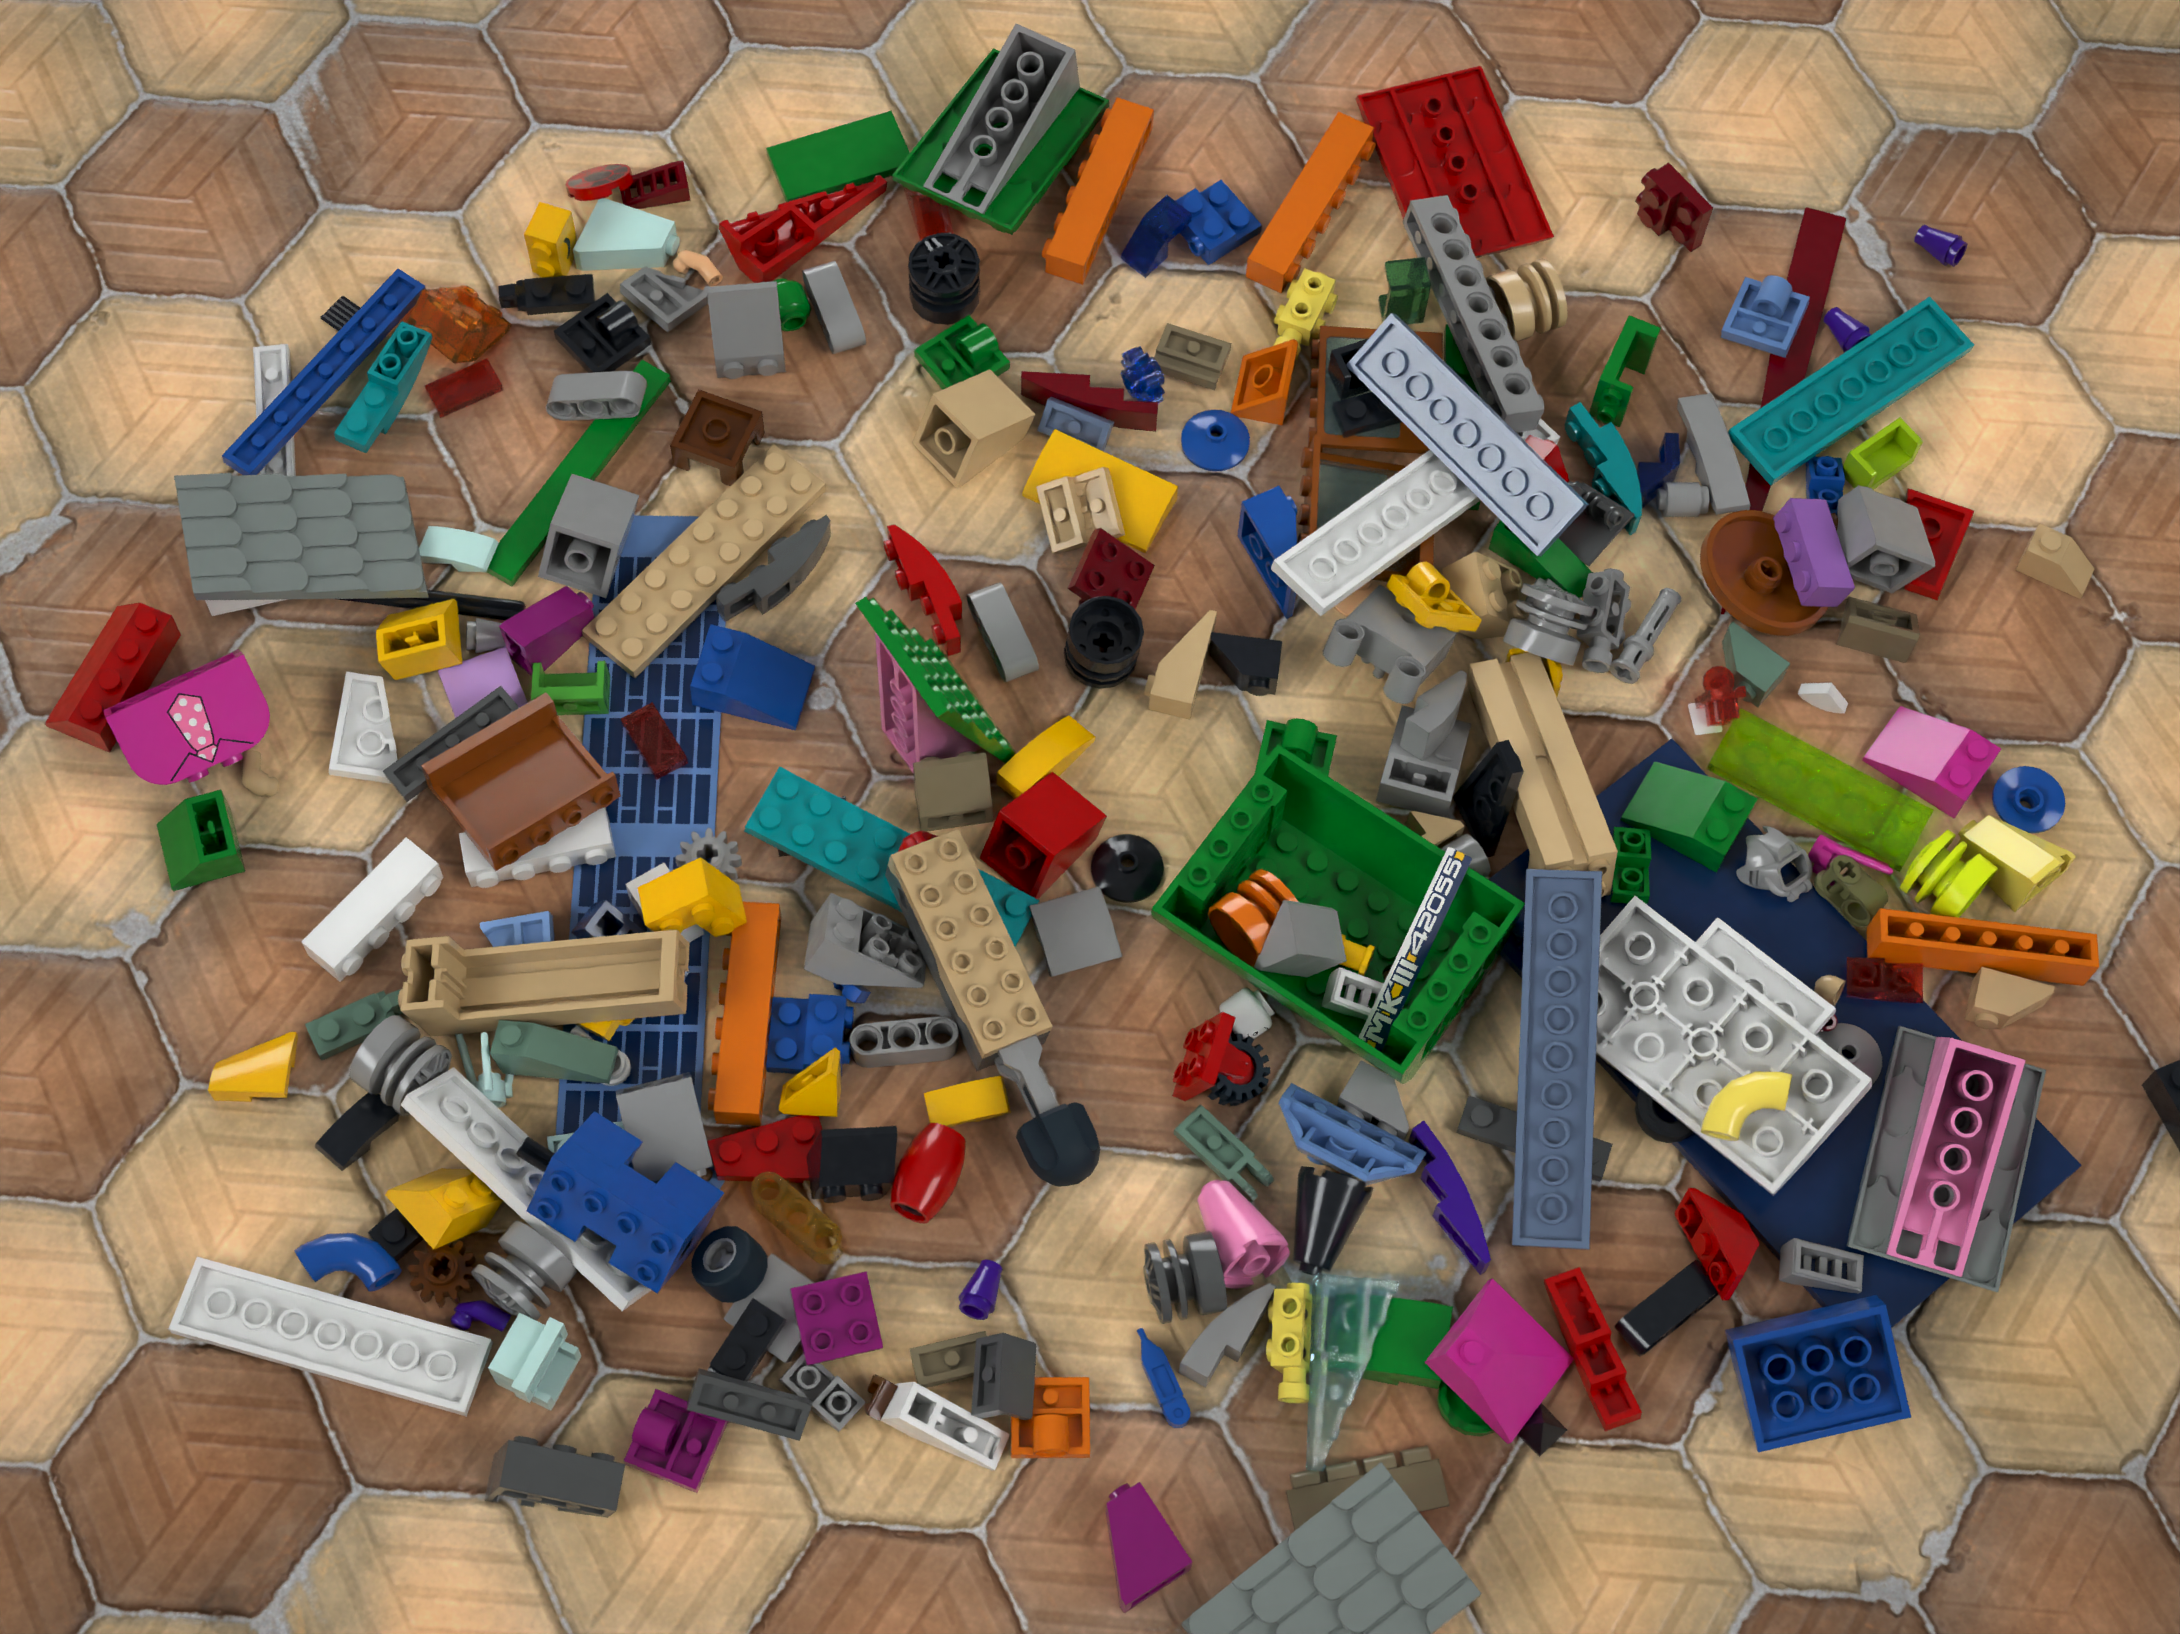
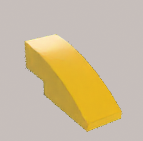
[997,715,1096,799]

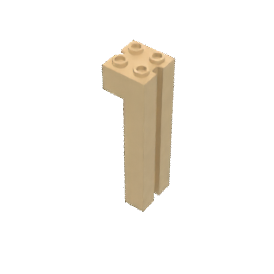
[1467,652,1618,898]
[398,929,690,1037]

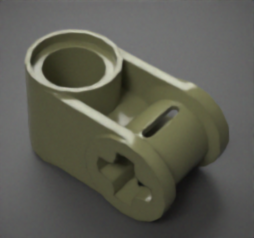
[1814,855,1888,927]

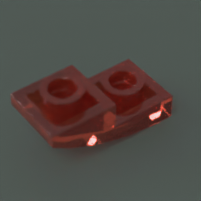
[1847,957,1923,1003]

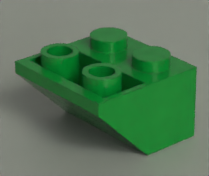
[157,789,246,891]

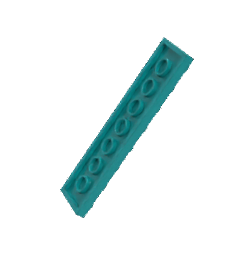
[1728,296,1974,486]
[744,766,1040,947]

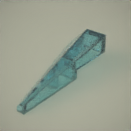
[1306,1273,1399,1471]

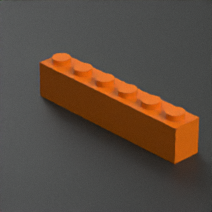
[1042,97,1154,285]
[1246,111,1376,293]
[708,901,782,1126]
[1867,908,2099,986]

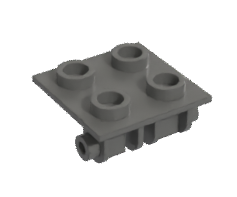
[1559,481,1635,566]

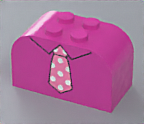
[103,649,270,785]

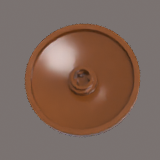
[1700,510,1828,636]

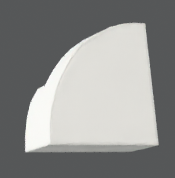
[1798,683,1848,713]

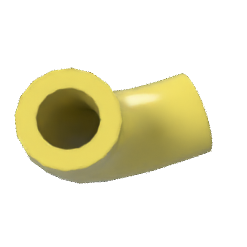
[1701,1071,1792,1141]

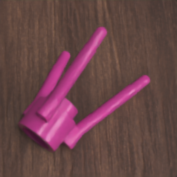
[1808,834,1893,886]

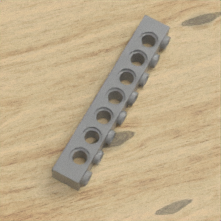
[1403,195,1544,433]

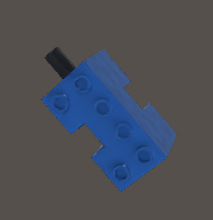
[516,1111,724,1294]

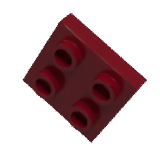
[1067,528,1155,610]

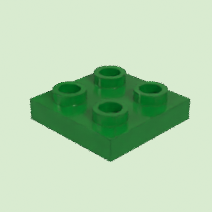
[914,315,1010,389]
[1254,718,1337,776]

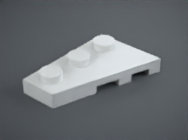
[329,671,398,784]

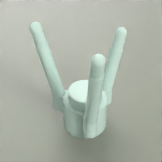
[455,1032,514,1108]

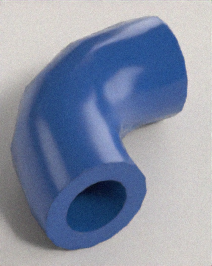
[294,1233,402,1292]

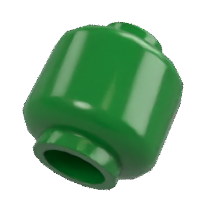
[775,278,811,331]

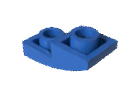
[1806,456,1845,515]

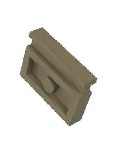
[1150,323,1232,390]

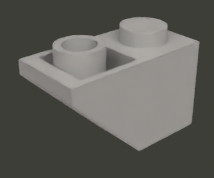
[1337,1060,1409,1141]

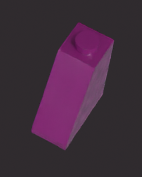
[499,586,595,676]
[1105,1482,1192,1613]

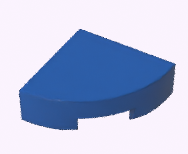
[833,983,871,1004]

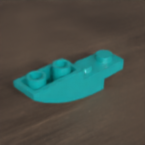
[334,321,433,453]
[1564,402,1642,535]

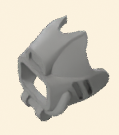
[1736,826,1812,902]

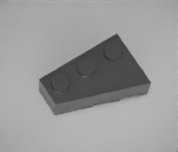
[484,1436,625,1518]

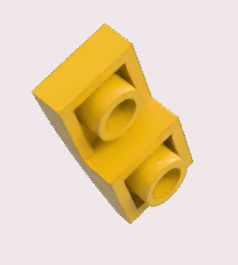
[924,1076,1011,1127]

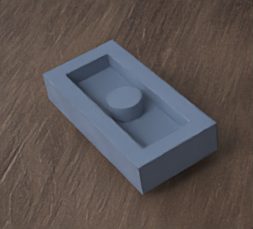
[1037,397,1114,451]

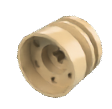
[1486,258,1567,342]

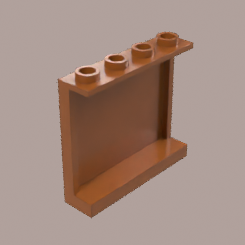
[421,692,621,871]

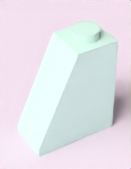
[573,198,680,271]

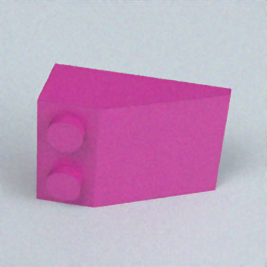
[1862,706,2001,819]

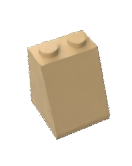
[912,369,1035,488]

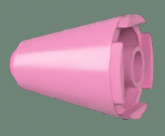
[1198,1180,1290,1289]

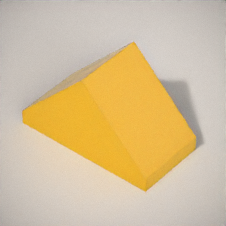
[779,1047,841,1117]

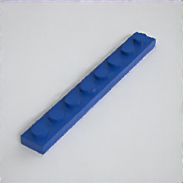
[222,269,426,475]

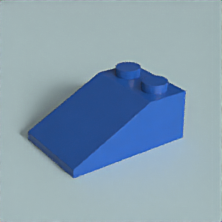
[1237,486,1298,619]
[690,624,815,731]

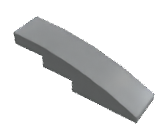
[1677,393,1750,515]

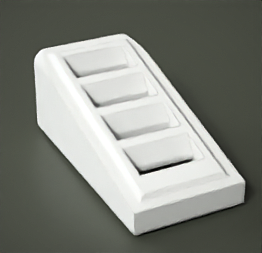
[1322,967,1404,1020]

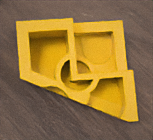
[208,1032,298,1102]

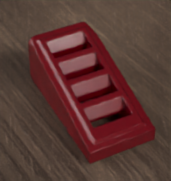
[620,160,690,209]

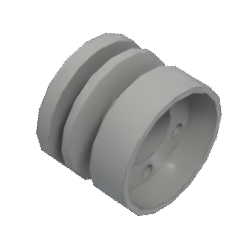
[1503,583,1594,665]
[349,1015,452,1116]
[471,1220,577,1321]

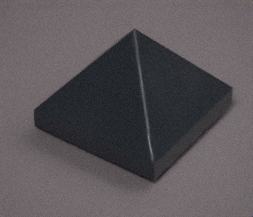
[1517,1403,1567,1457]

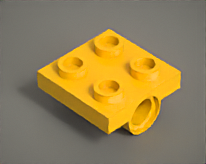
[1386,561,1482,632]

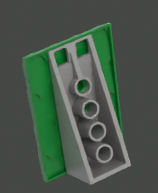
[892,23,1110,235]

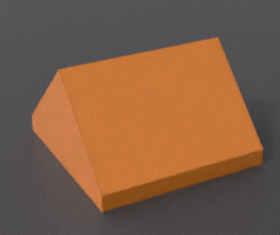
[1231,339,1298,426]

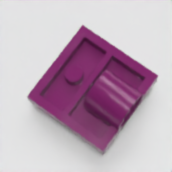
[790,1271,883,1366]
[624,1389,729,1493]

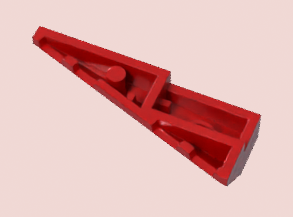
[719,175,887,283]

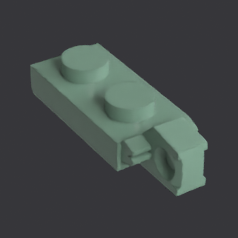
[305,988,403,1060]

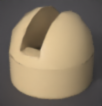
[1814,975,1845,1006]

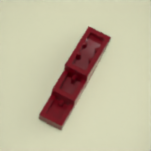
[1021,371,1158,432]

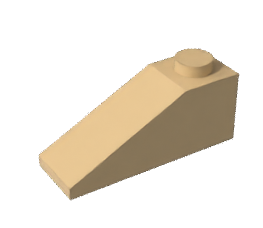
[1144,610,1217,720]

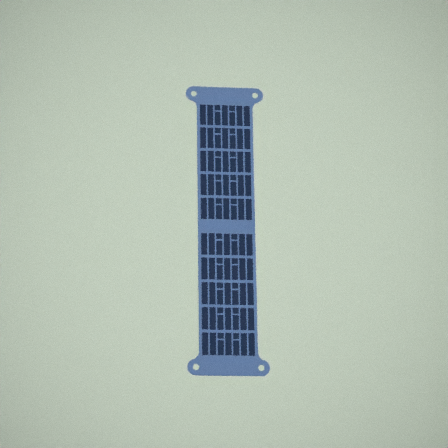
[556,515,726,1189]

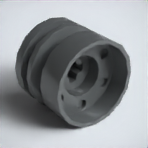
[1143,1231,1227,1324]

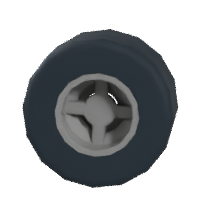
[691,1226,768,1303]

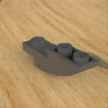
[716,515,831,622]

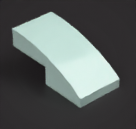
[419,526,499,572]

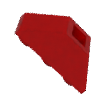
[1674,1188,1760,1301]

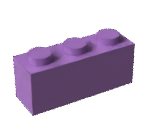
[1773,498,1855,607]

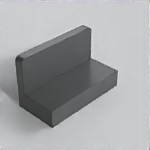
[971,1333,1037,1420]

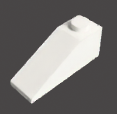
[881,1382,1010,1470]

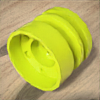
[1899,829,1998,918]

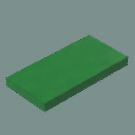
[766,110,910,202]

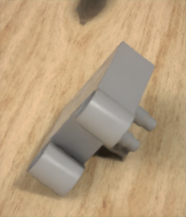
[1323,585,1457,704]

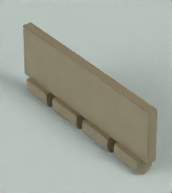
[1286,1445,1450,1530]

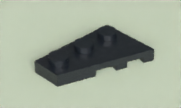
[1453,740,1524,858]

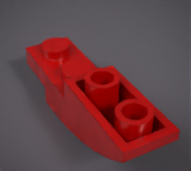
[883,524,962,657]

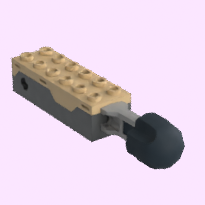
[885,828,1100,1187]

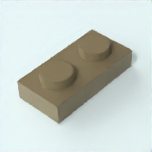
[910,1331,987,1388]

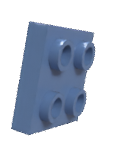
[1721,275,1810,358]

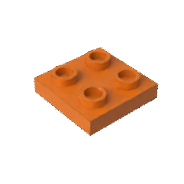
[1011,1377,1090,1458]

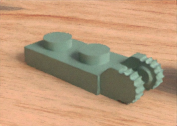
[1174,1105,1274,1203]

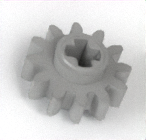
[675,828,742,880]

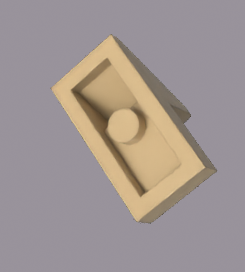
[1406,811,1465,848]

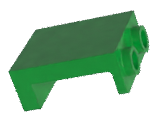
[1589,315,1661,427]

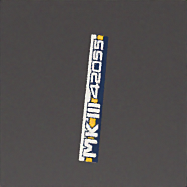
[1359,847,1472,1052]

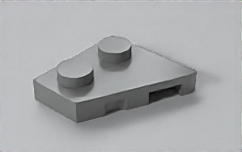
[620,267,709,333]

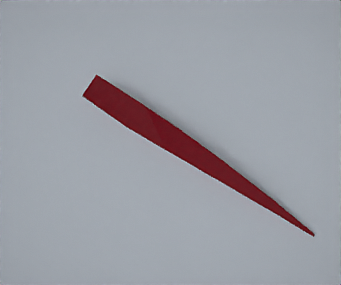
[1721,207,1846,615]

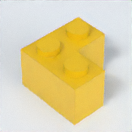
[637,857,747,937]

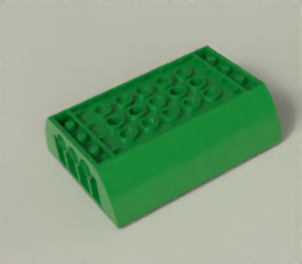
[1151,744,1525,1084]

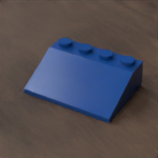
[1725,1295,1911,1452]

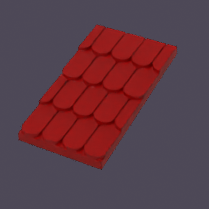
[1355,66,1554,258]

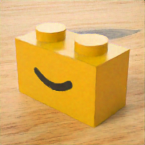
[524,202,577,278]

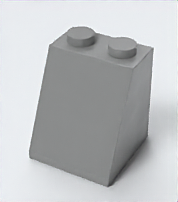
[538,474,639,598]
[1836,485,1935,593]
[616,1072,713,1184]

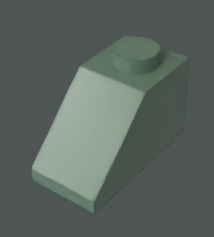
[1722,622,1790,707]

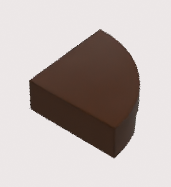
[865,1374,898,1421]

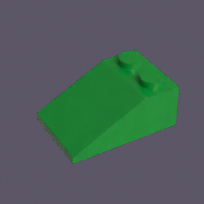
[1620,762,1758,873]

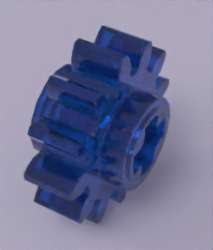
[1121,346,1165,403]

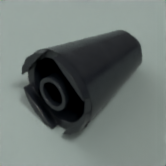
[1293,1166,1373,1277]

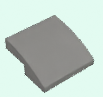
[1029,886,1122,977]
[724,1254,815,1363]

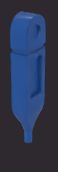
[1137,1328,1191,1428]

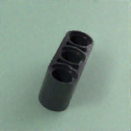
[1614,1260,1719,1357]

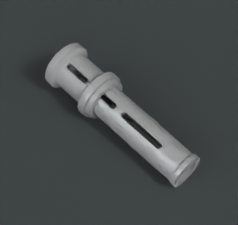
[1610,588,1681,684]

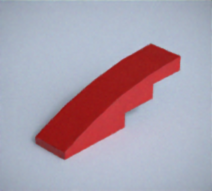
[1544,1267,1642,1431]

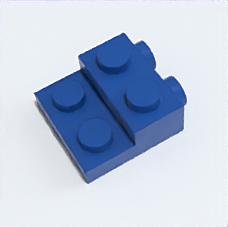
[1167,180,1262,265]
[766,994,854,1077]

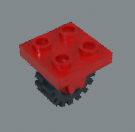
[1172,1012,1270,1106]

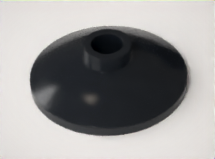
[1091,834,1164,903]

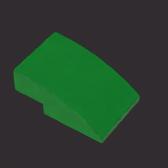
[1322,1295,1453,1389]

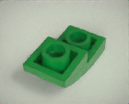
[1611,827,1651,904]

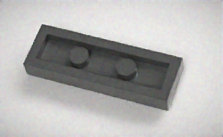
[687,1368,812,1441]

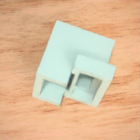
[488,1313,581,1411]

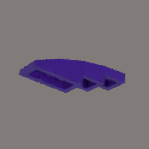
[1408,1121,1491,1275]

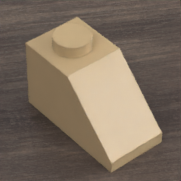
[2016,523,2094,599]
[1965,967,2055,1030]

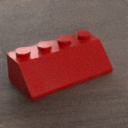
[45,603,181,753]

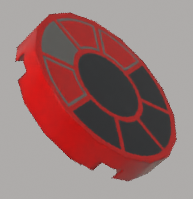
[565,164,633,201]

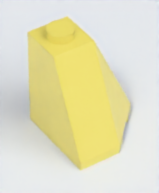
[1956,815,2076,912]

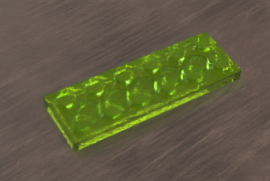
[1706,708,1934,872]

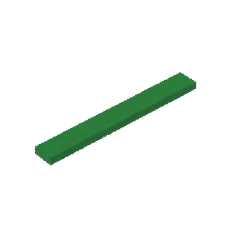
[487,360,671,586]

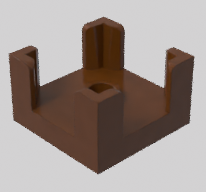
[670,389,765,486]

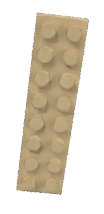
[582,444,826,678]

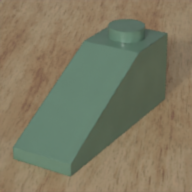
[490,1020,618,1084]

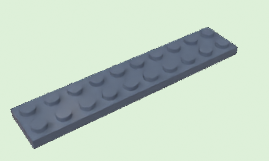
[1512,869,1602,1250]

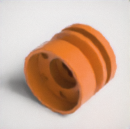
[1208,869,1298,969]

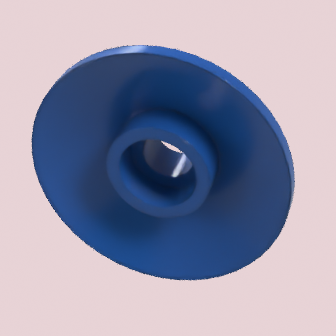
[1181,410,1250,471]
[1992,766,2065,834]

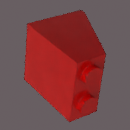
[979,772,1107,899]

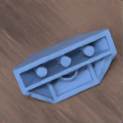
[1279,1083,1427,1186]

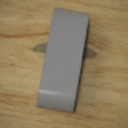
[802,261,866,354]
[546,371,647,421]
[966,582,1039,682]
[850,1016,959,1068]

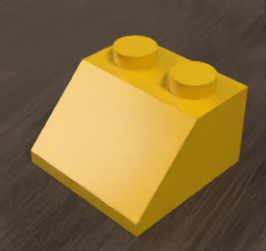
[385,1168,503,1250]

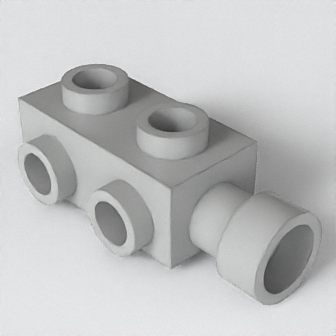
[1577,568,1631,673]

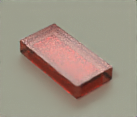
[425,358,503,418]
[621,702,688,780]

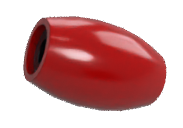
[890,1123,966,1224]

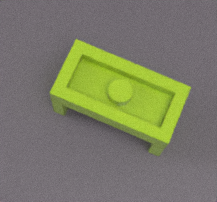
[1843,417,1923,490]

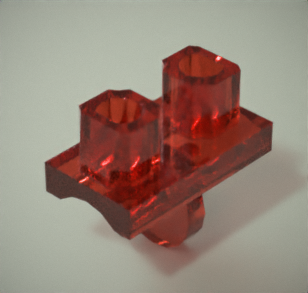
[1695,666,1747,727]

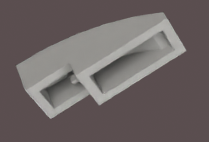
[1400,670,1467,761]
[1179,1283,1277,1388]

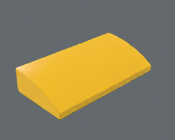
[1022,429,1178,554]

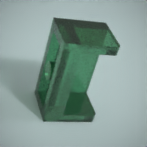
[1378,257,1431,325]

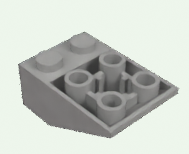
[1376,705,1471,818]
[804,893,926,988]

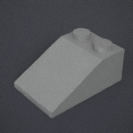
[707,281,786,379]

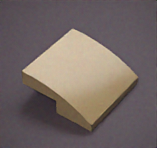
[1036,467,1125,554]

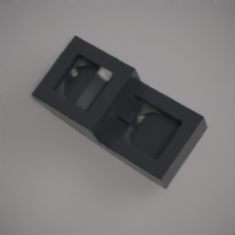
[315,1092,400,1171]

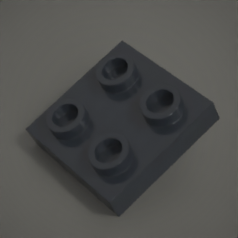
[554,293,651,373]

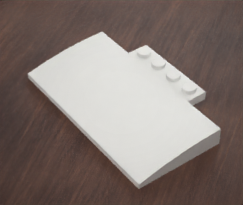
[1596,896,1872,1196]

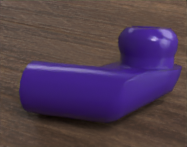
[451,1300,511,1332]

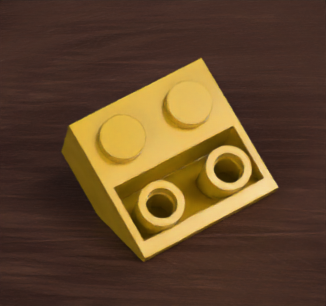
[376,599,463,680]

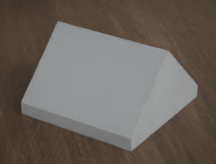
[1254,900,1347,977]

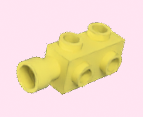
[1273,268,1338,360]
[1266,1283,1316,1403]

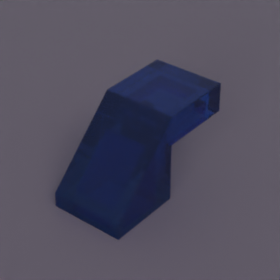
[1121,195,1192,278]
[1636,433,1680,508]

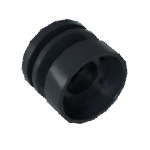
[908,233,980,325]
[1064,596,1144,689]

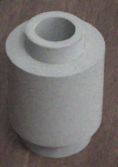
[1656,482,1709,517]

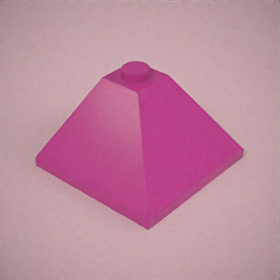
[1425,1278,1574,1444]

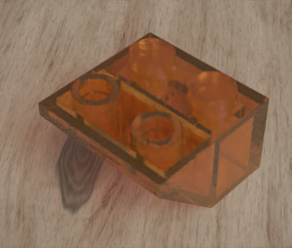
[407,285,512,364]

